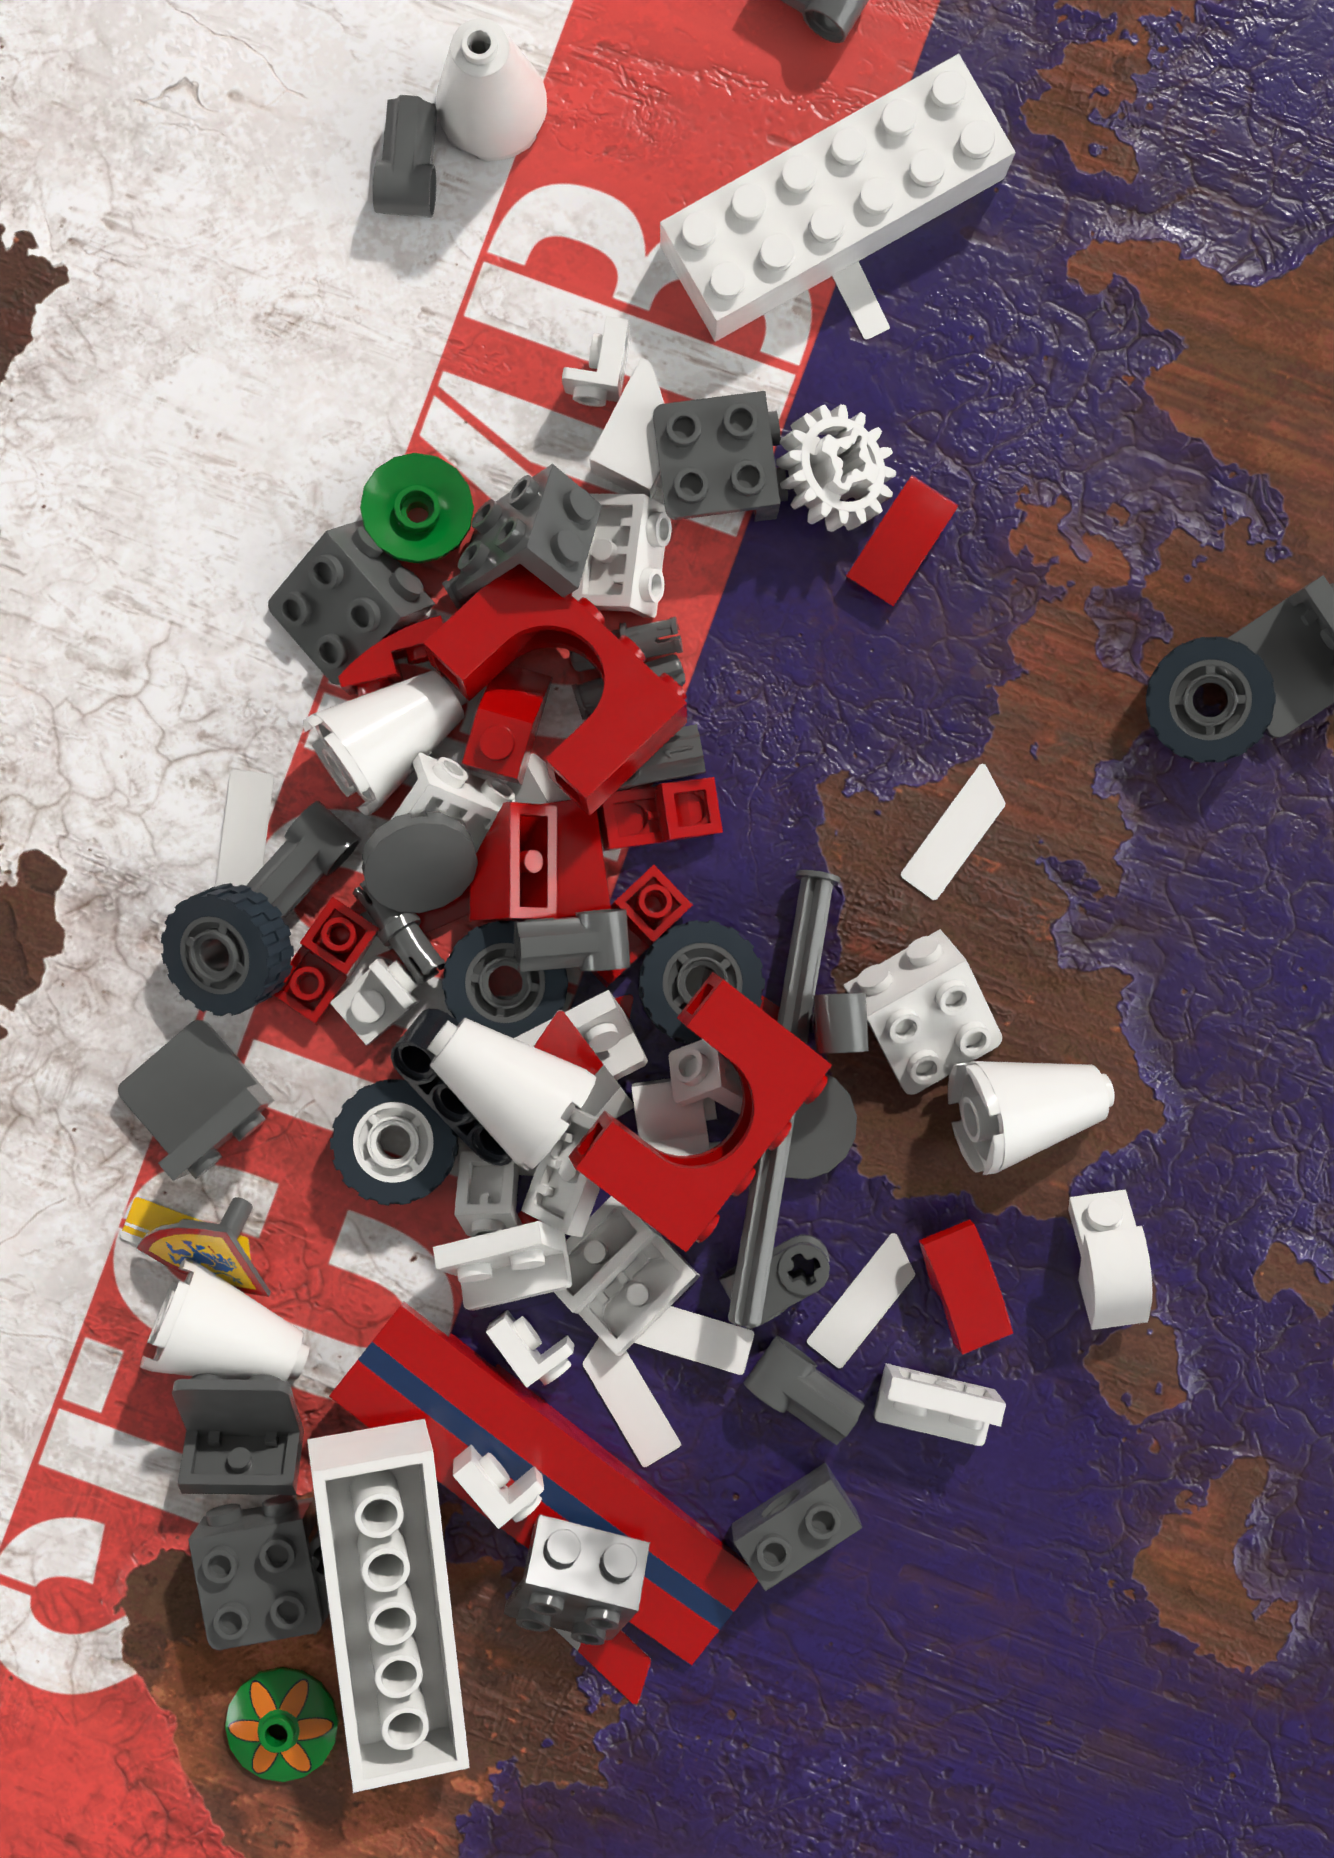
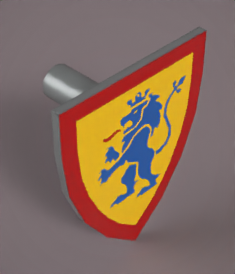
[136,1197,271,1297]

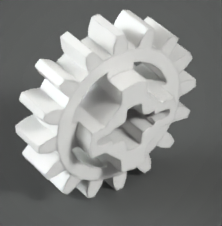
[776,404,896,532]

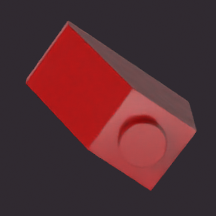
[462,665,553,785]
[470,802,557,922]

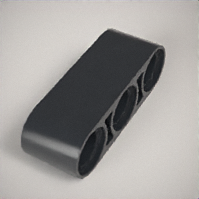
[390,1009,512,1166]

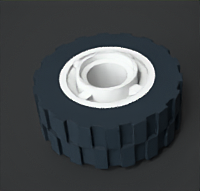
[330,1079,459,1206]

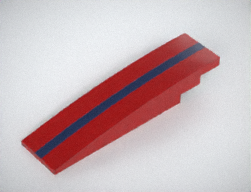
[329,1301,758,1665]

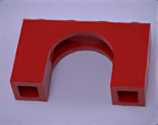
[423,564,687,816]
[568,972,832,1252]

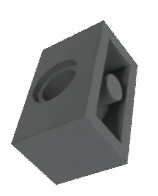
[732,1462,862,1591]

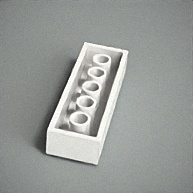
[660,54,1016,342]
[307,1419,470,1793]

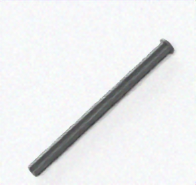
[728,870,841,1327]

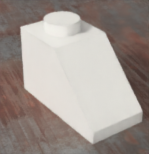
[589,357,665,498]

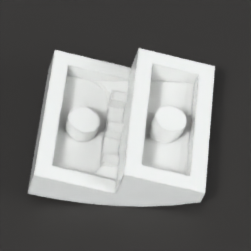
[554,1196,700,1356]

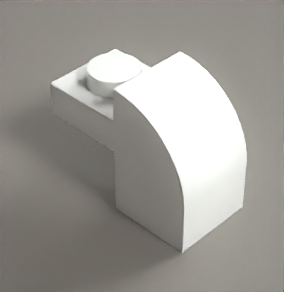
[1068,1189,1152,1330]

